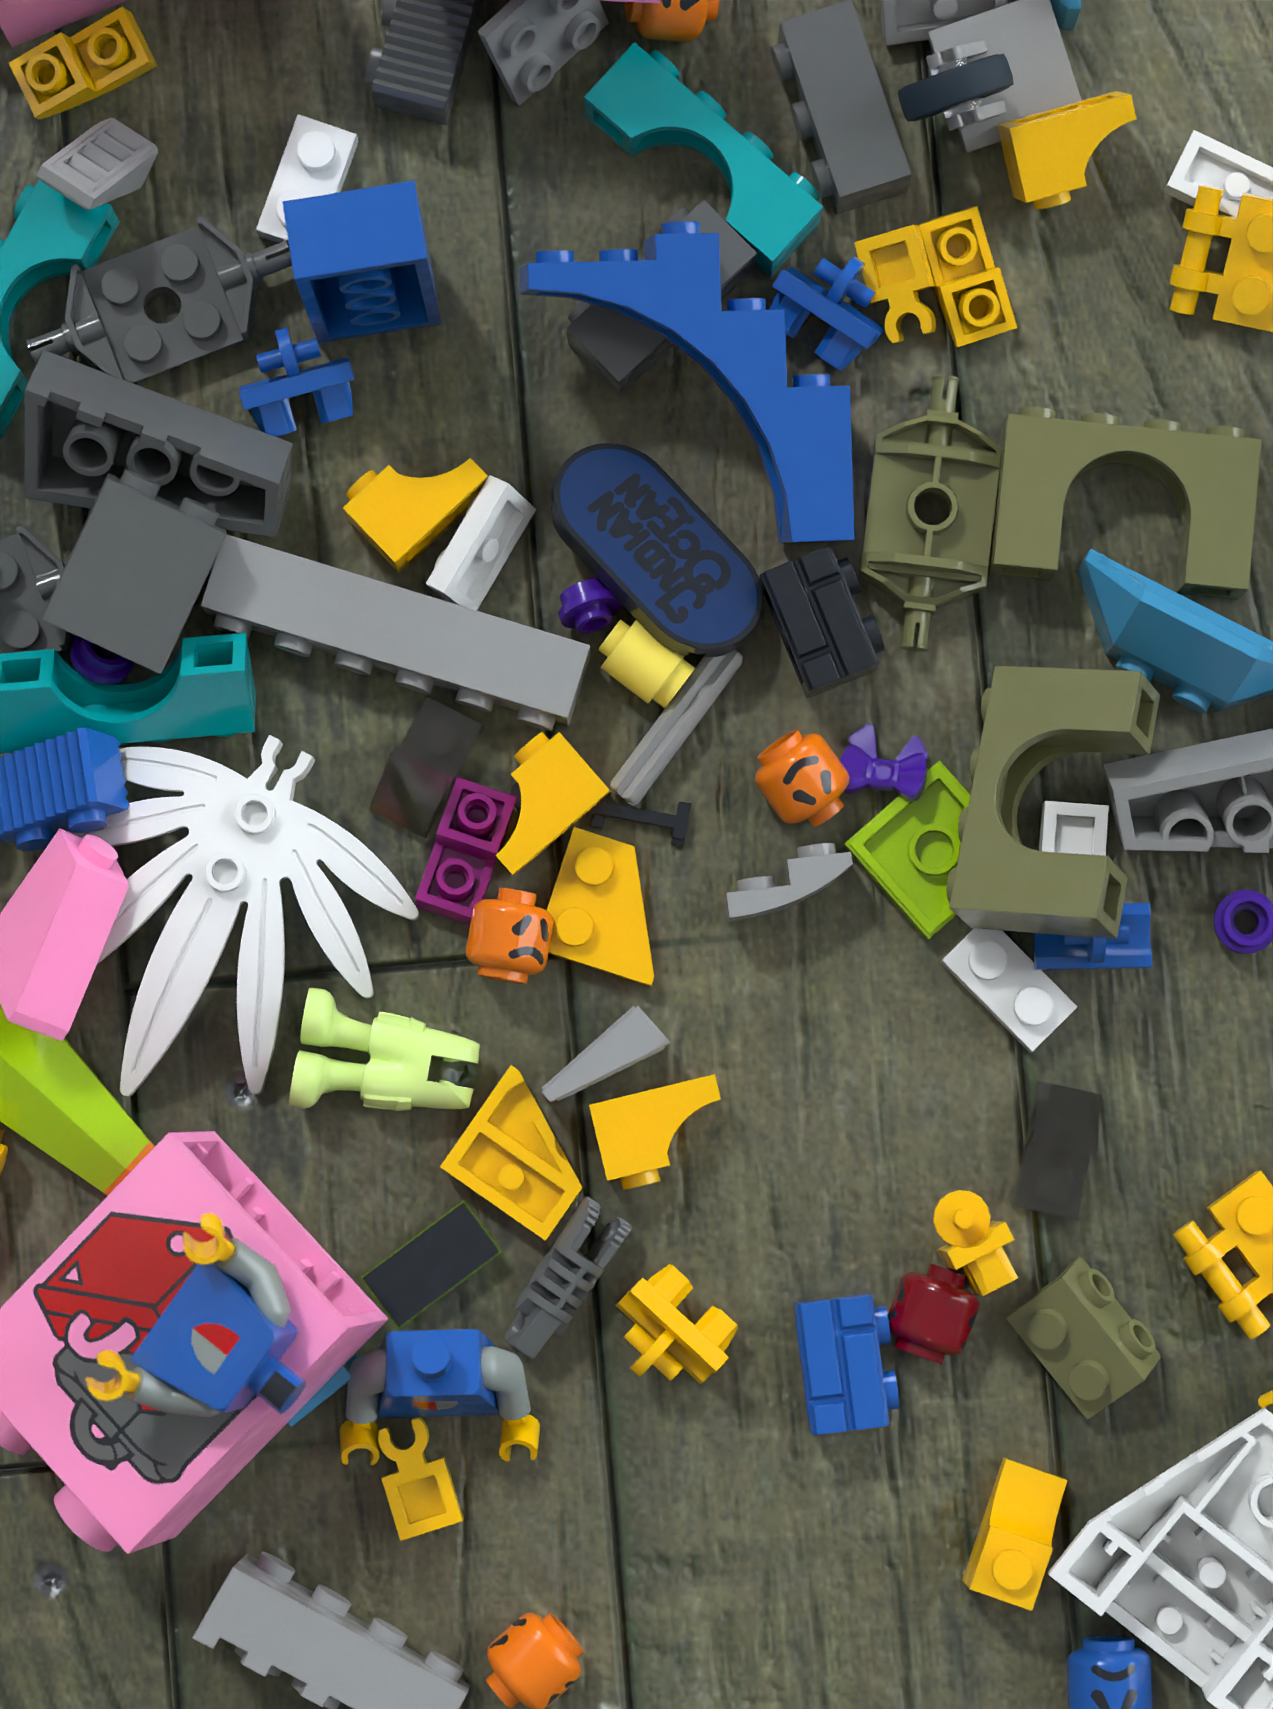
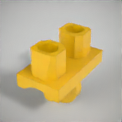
[933,1190,1018,1296]
[615,1264,738,1385]

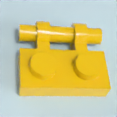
[1169,185,1273,332]
[1173,1171,1273,1340]

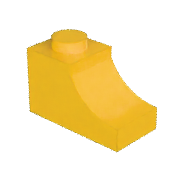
[997,91,1137,209]
[343,458,488,573]
[496,732,611,875]
[589,1074,721,1190]
[962,1457,1067,1611]

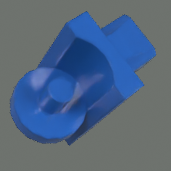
[770,256,885,371]
[239,327,354,437]
[1033,903,1152,970]

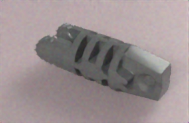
[504,1197,632,1359]

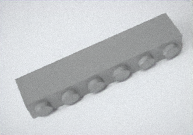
[201,535,591,731]

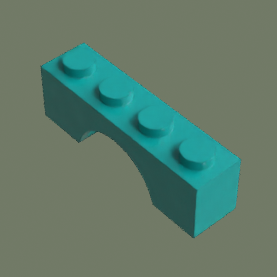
[584,42,823,278]
[0,180,120,439]
[0,633,256,754]

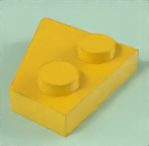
[547,827,654,987]
[440,1065,583,1241]

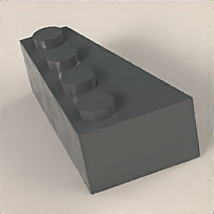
[24,350,293,537]

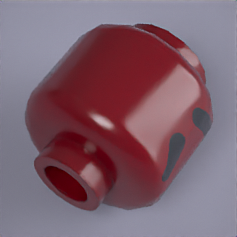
[888,1263,980,1364]

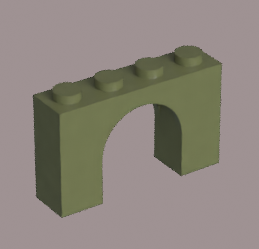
[988,407,1262,600]
[947,666,1160,939]

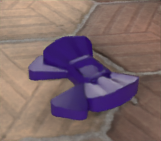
[840,724,929,802]

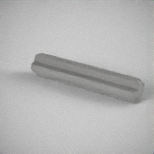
[610,649,743,805]

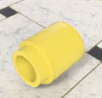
[598,619,695,708]

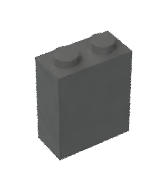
[42,469,227,674]

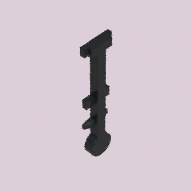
[511,782,691,847]

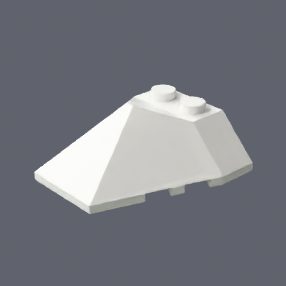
[1048,1407,1273,1709]

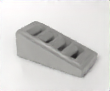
[36,118,158,210]
[542,1006,671,1103]

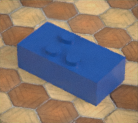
[282,180,442,344]

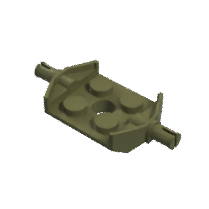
[858,374,1002,652]

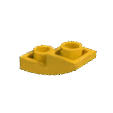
[9,6,158,120]
[917,206,1017,347]

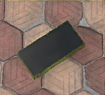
[360,1200,503,1330]

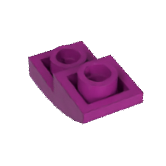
[414,777,517,925]

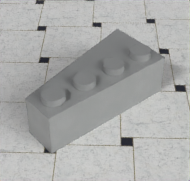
[1103,728,1273,853]
[192,1552,470,1709]

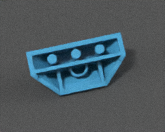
[1077,549,1273,713]

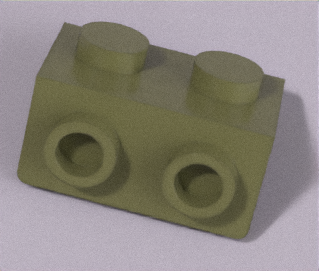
[1006,1257,1161,1420]

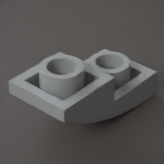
[725,843,853,923]

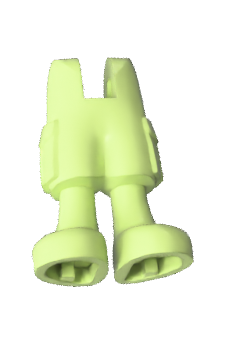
[289,988,480,1111]

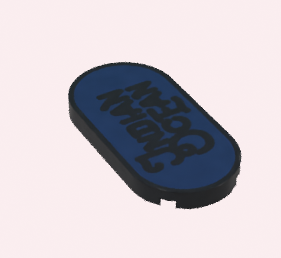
[550,443,763,658]

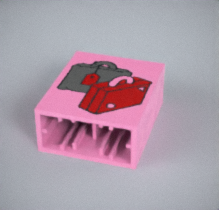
[0,1131,388,1554]

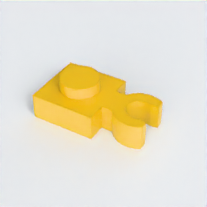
[854,224,936,343]
[378,1417,464,1541]

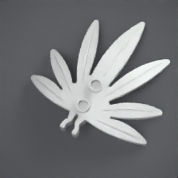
[67,735,419,1097]

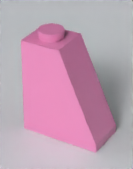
[0,828,129,1041]

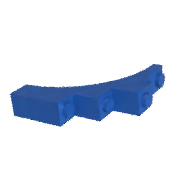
[519,221,855,543]

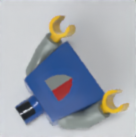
[85,1213,306,1418]
[340,1329,540,1465]

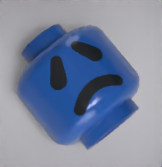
[1067,1635,1153,1709]

